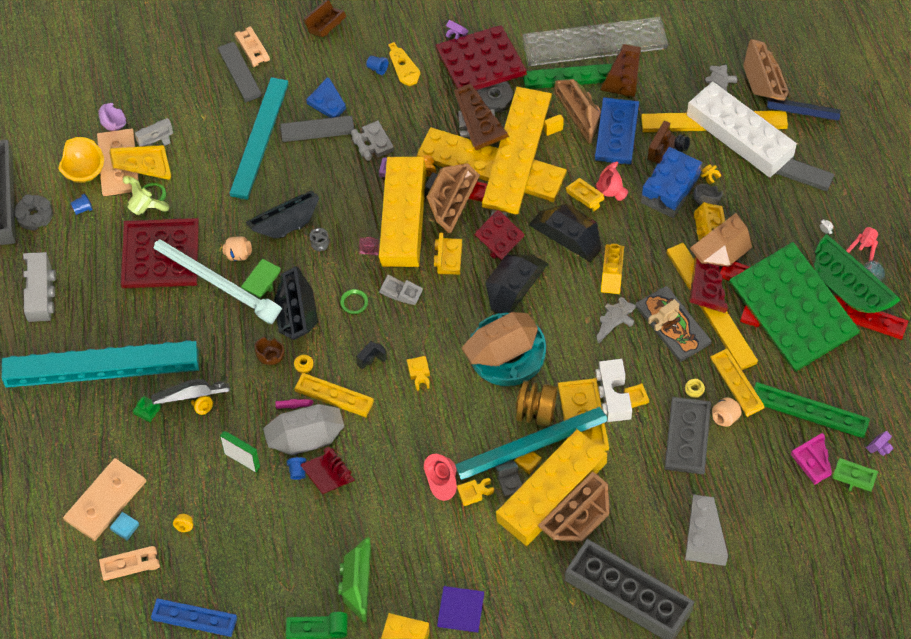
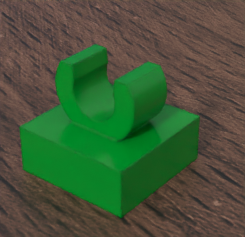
[133,396,161,423]

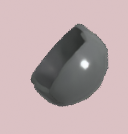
[693,184,723,205]

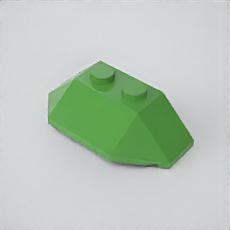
[339,537,371,622]

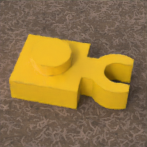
[407,356,430,391]
[456,478,494,506]

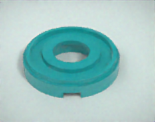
[470,313,546,386]

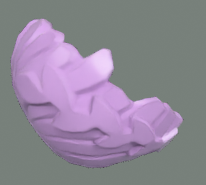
[98,103,126,131]

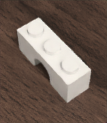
[595,359,632,422]

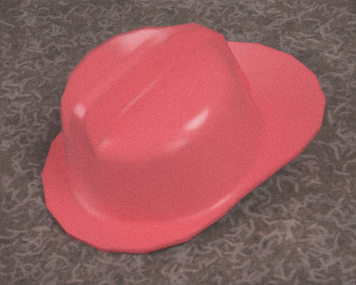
[424,454,457,501]

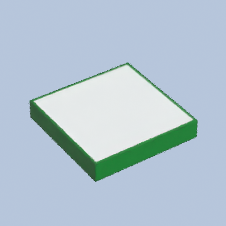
[220,431,260,473]

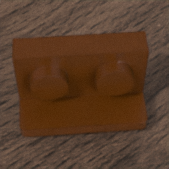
[647,120,677,164]

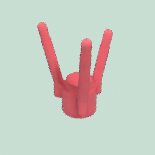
[846,227,878,266]

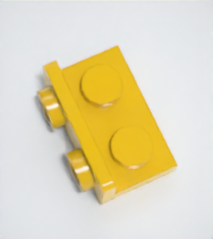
[694,202,725,240]
[434,233,462,275]

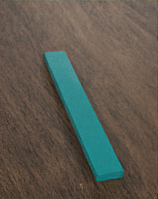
[230,77,288,200]
[455,407,608,480]

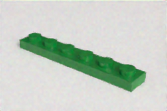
[523,63,613,89]
[754,382,870,438]

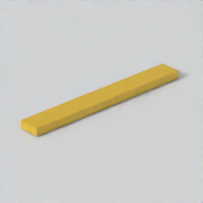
[641,111,788,132]
[666,243,758,370]

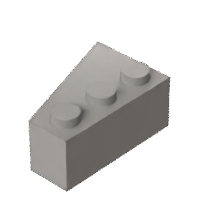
[23,252,56,322]
[685,495,728,566]

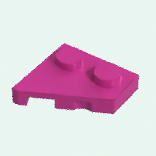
[791,433,832,485]

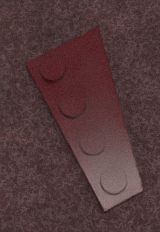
[689,255,728,313]

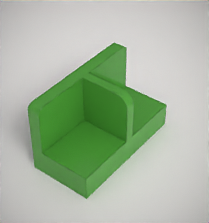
[241,259,281,298]
[833,458,878,492]

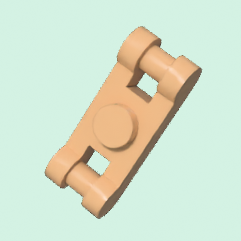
[234,26,270,67]

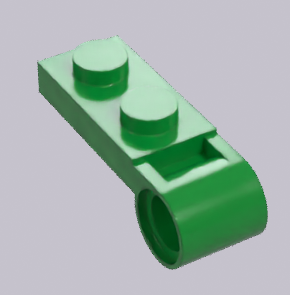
[286,612,348,639]

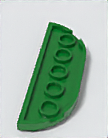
[814,234,900,313]

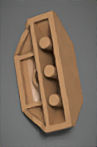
[743,39,789,101]
[555,79,601,144]
[427,163,480,233]
[690,212,752,266]
[462,312,538,366]
[538,472,609,542]

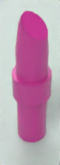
[275,399,313,409]

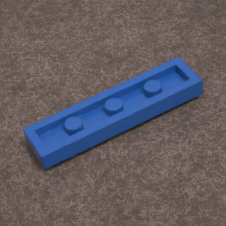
[151,598,237,637]

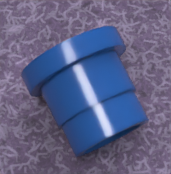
[366,55,388,75]
[71,193,93,215]
[287,457,307,480]

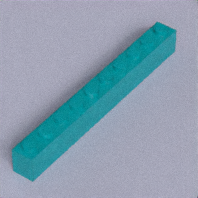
[2,340,199,388]

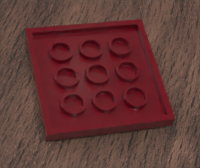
[435,25,527,90]
[121,218,199,288]

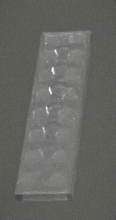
[522,17,668,66]

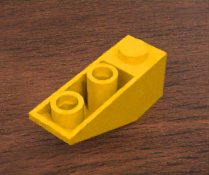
[601,244,624,294]

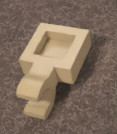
[648,299,680,331]

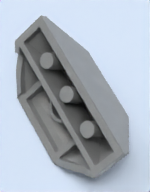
[263,404,344,455]

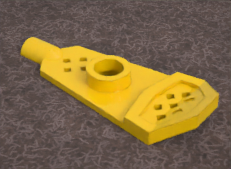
[388,42,421,86]

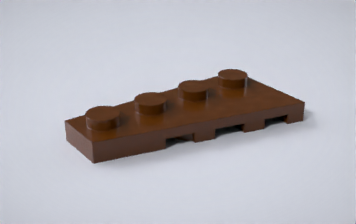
[600,44,641,97]
[454,83,509,151]

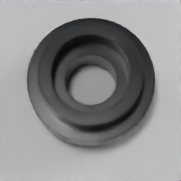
[674,133,690,152]

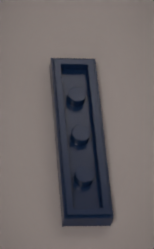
[767,98,841,120]

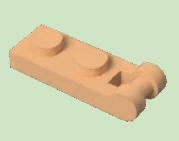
[99,546,160,581]

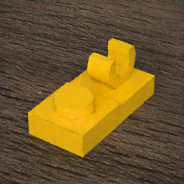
[566,178,604,211]

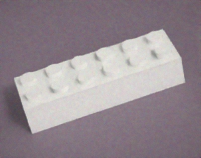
[687,81,797,177]

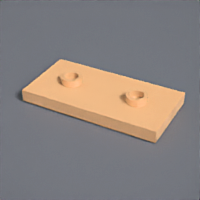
[97,129,139,196]
[63,458,146,541]

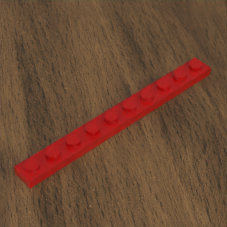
[720,262,909,340]

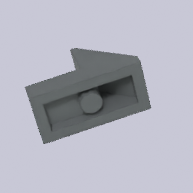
[493,460,522,499]

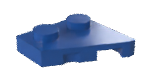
[306,77,346,118]

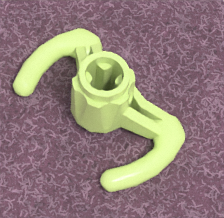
[123,176,170,215]

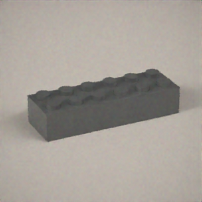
[0,140,16,245]
[565,539,695,639]

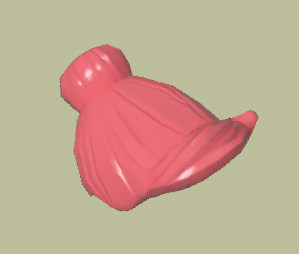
[596,162,628,201]

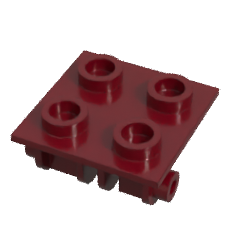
[474,210,525,260]
[300,447,355,495]

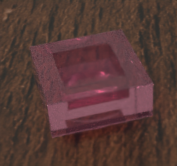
[359,237,379,255]

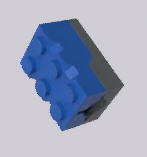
[641,147,702,219]

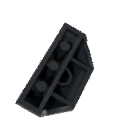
[246,190,319,239]
[529,204,601,263]
[485,254,548,314]
[274,266,318,340]

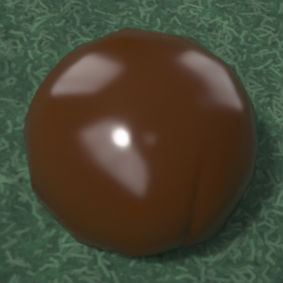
[254,337,285,365]

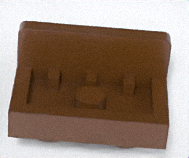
[303,0,347,37]

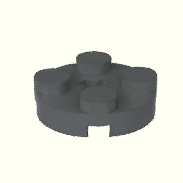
[477,81,513,113]
[15,194,53,230]

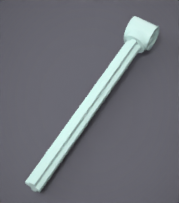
[153,239,282,325]

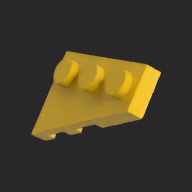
[109,145,171,180]

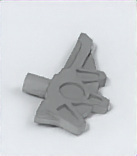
[705,65,737,92]
[597,297,636,344]

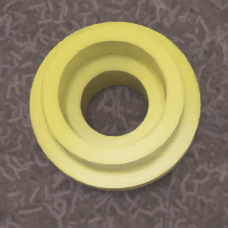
[685,379,705,398]

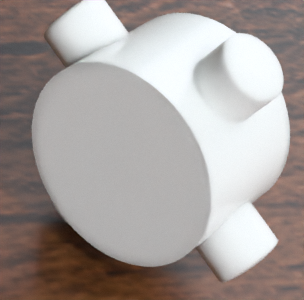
[820,219,833,234]

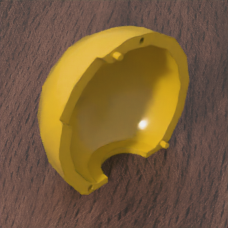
[58,137,104,183]

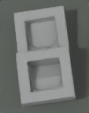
[379,275,423,305]

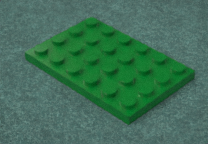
[729,242,860,372]

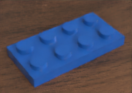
[595,97,639,165]

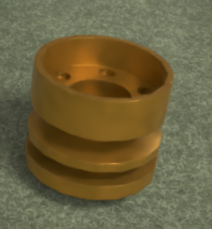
[516,380,558,427]

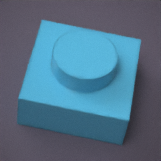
[110,512,139,540]

